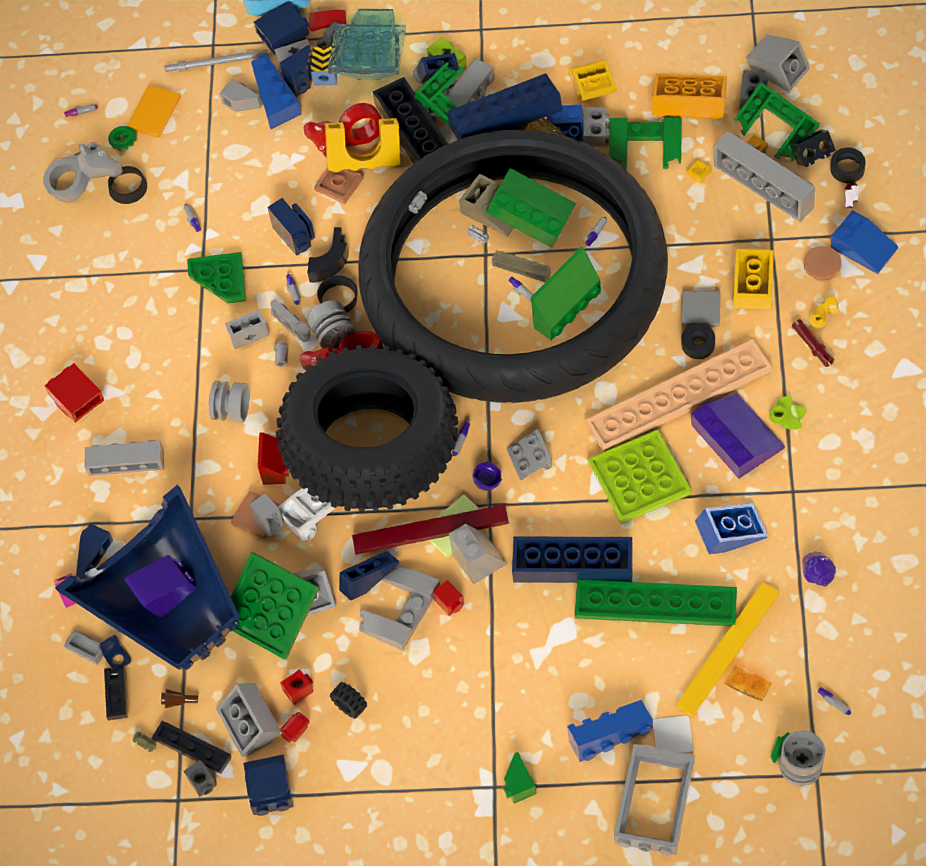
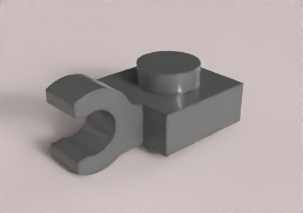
[317,21,342,47]

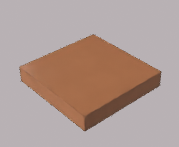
[314,169,364,204]
[231,491,281,539]

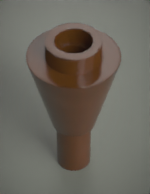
[161,689,198,709]

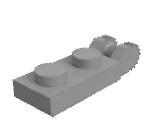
[270,299,310,342]

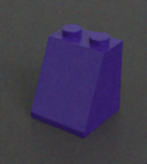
[124,555,196,618]

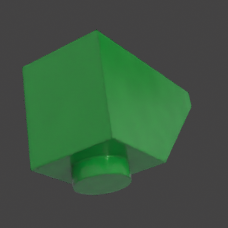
[503,752,536,804]

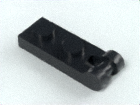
[104,666,128,721]

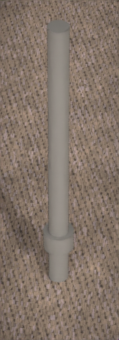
[164,49,269,72]

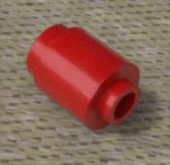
[281,712,310,743]

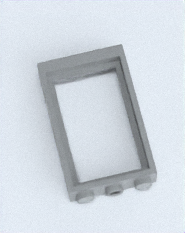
[614,744,695,856]

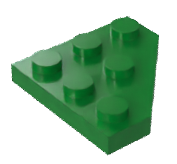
[187,252,246,304]

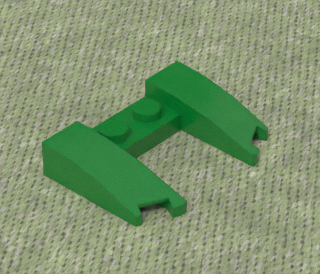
[415,62,465,126]
[734,82,820,161]
[609,118,682,169]

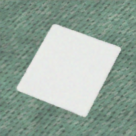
[653,715,694,753]

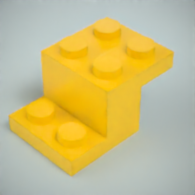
[568,60,617,101]

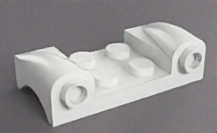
[278,488,335,541]

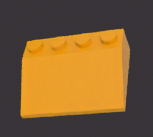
[652,74,727,120]

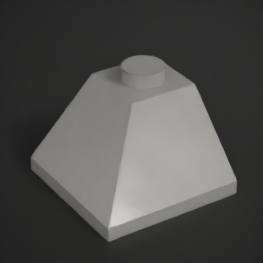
[294,569,336,616]

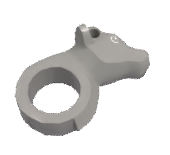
[43,142,123,203]

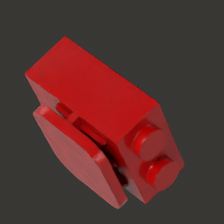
[44,363,104,423]

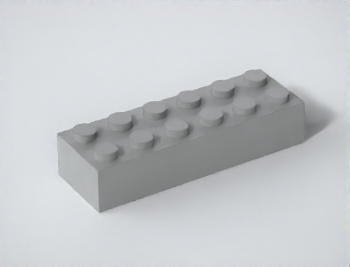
[714,131,815,222]

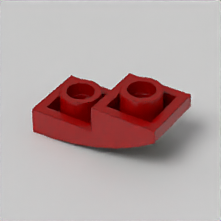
[309,10,346,32]

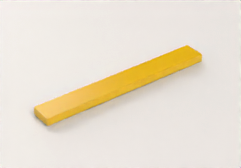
[676,582,780,718]

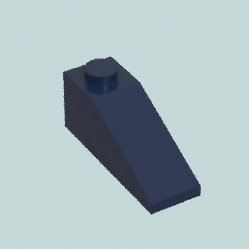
[76,523,113,578]
[339,551,399,601]

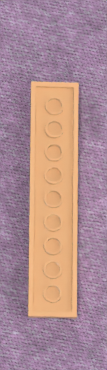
[585,339,772,452]

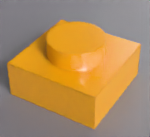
[746,135,768,153]

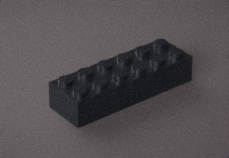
[372,77,448,164]

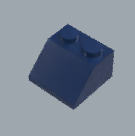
[280,45,313,97]

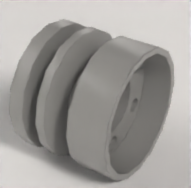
[307,300,356,350]
[208,380,250,423]
[779,731,826,786]

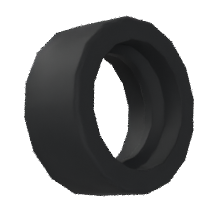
[830,147,866,183]

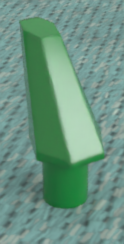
[770,732,790,763]

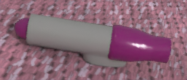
[64,104,99,117]

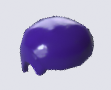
[472,462,502,491]

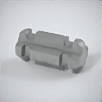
[409,191,427,213]
[467,225,489,244]

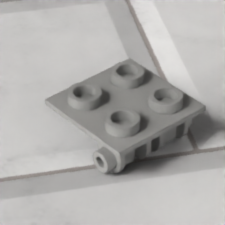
[507,429,553,480]

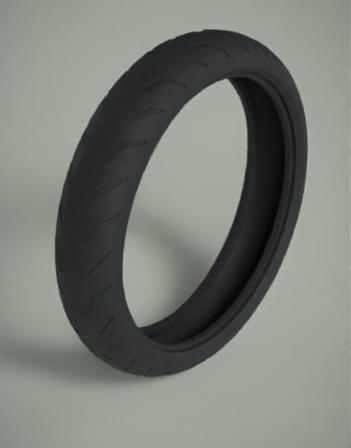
[358,130,668,403]

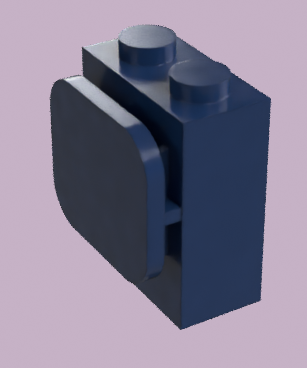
[253,2,309,54]
[267,198,315,256]
[243,754,294,816]

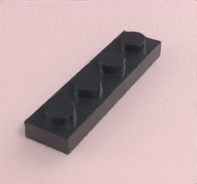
[152,720,232,774]

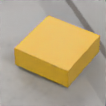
[686,159,712,183]

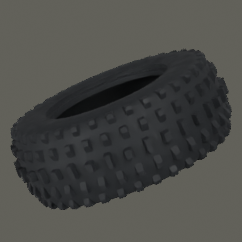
[276,345,458,512]

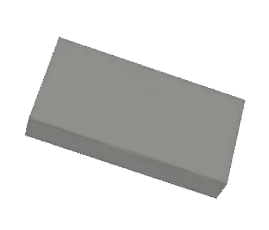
[63,630,103,665]

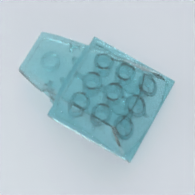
[328,9,406,80]

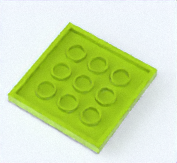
[588,430,692,524]

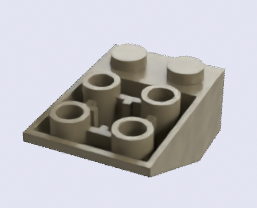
[459,174,514,237]

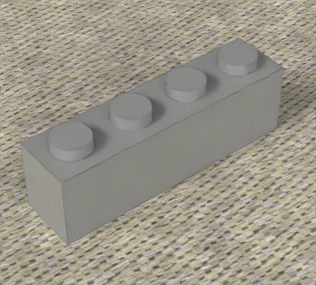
[439,59,495,122]
[84,440,164,476]

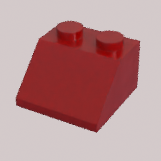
[257,432,290,485]

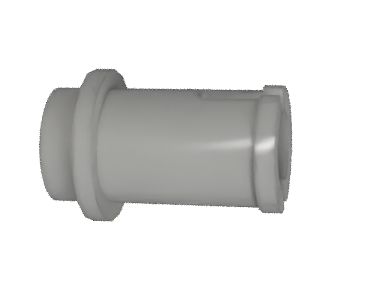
[274,342,288,367]

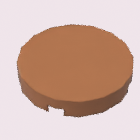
[804,246,841,280]

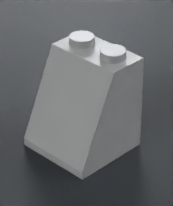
[746,35,810,92]
[449,524,507,585]

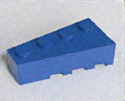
[251,54,302,130]
[567,700,653,762]

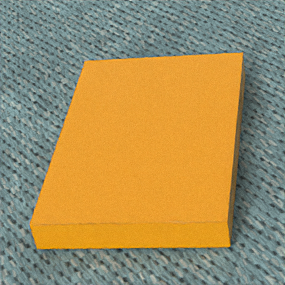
[127,85,181,138]

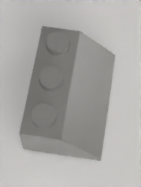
[216,683,281,757]

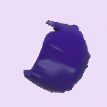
[802,551,836,587]

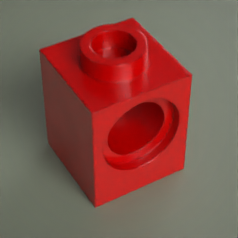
[280,669,313,705]

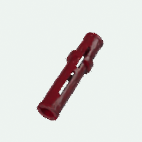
[792,319,835,367]

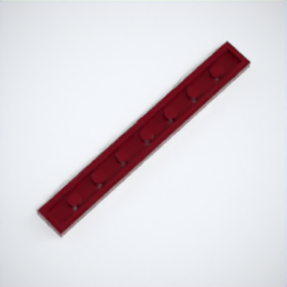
[352,504,509,555]

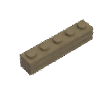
[492,250,551,282]

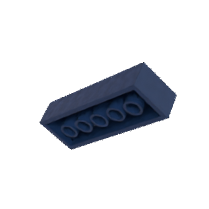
[447,73,563,140]
[512,536,633,583]

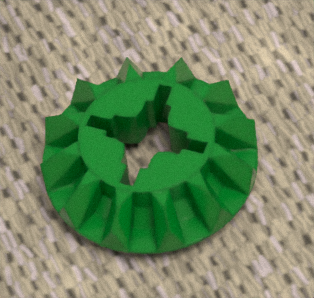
[108,126,137,151]

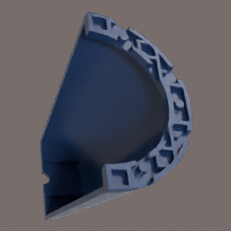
[55,484,240,671]

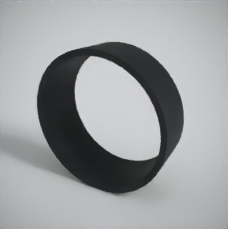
[108,166,147,204]
[317,275,357,313]

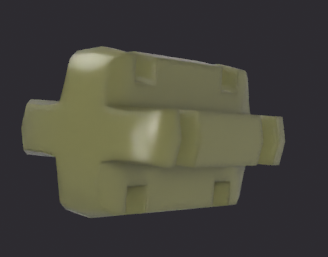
[132,732,157,752]

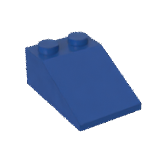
[831,210,898,274]
[695,503,768,555]

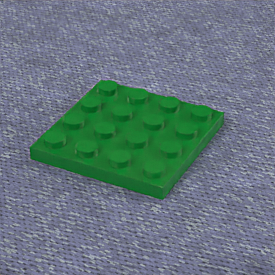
[231,552,320,659]

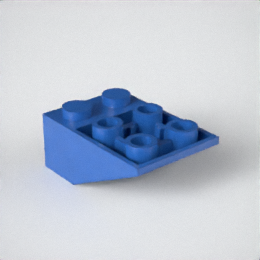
[546,104,584,143]

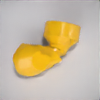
[809,294,840,328]

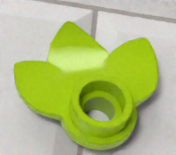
[769,396,807,430]

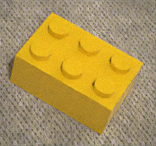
[733,249,774,310]

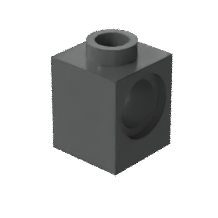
[183,760,216,797]

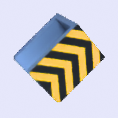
[311,46,338,86]

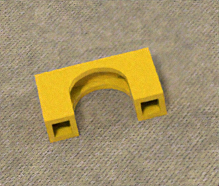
[325,118,400,172]

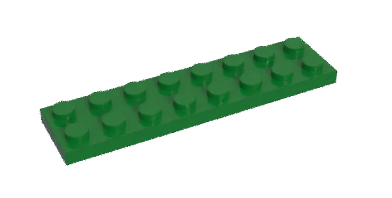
[574,579,737,626]

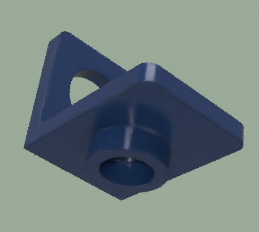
[99,635,131,669]

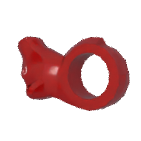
[303,102,382,157]
[300,331,383,370]

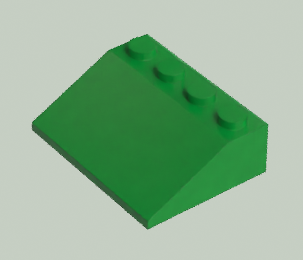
[486,168,576,248]
[531,247,601,341]

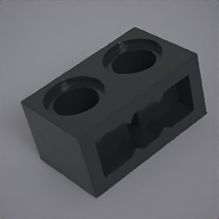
[790,129,836,167]

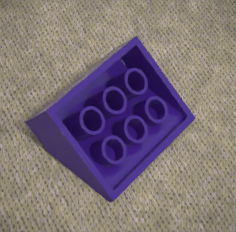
[691,394,785,479]

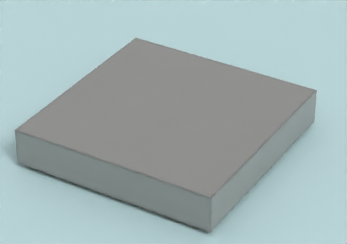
[682,291,720,327]

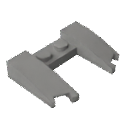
[359,565,440,651]

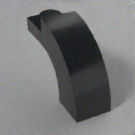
[307,227,349,283]

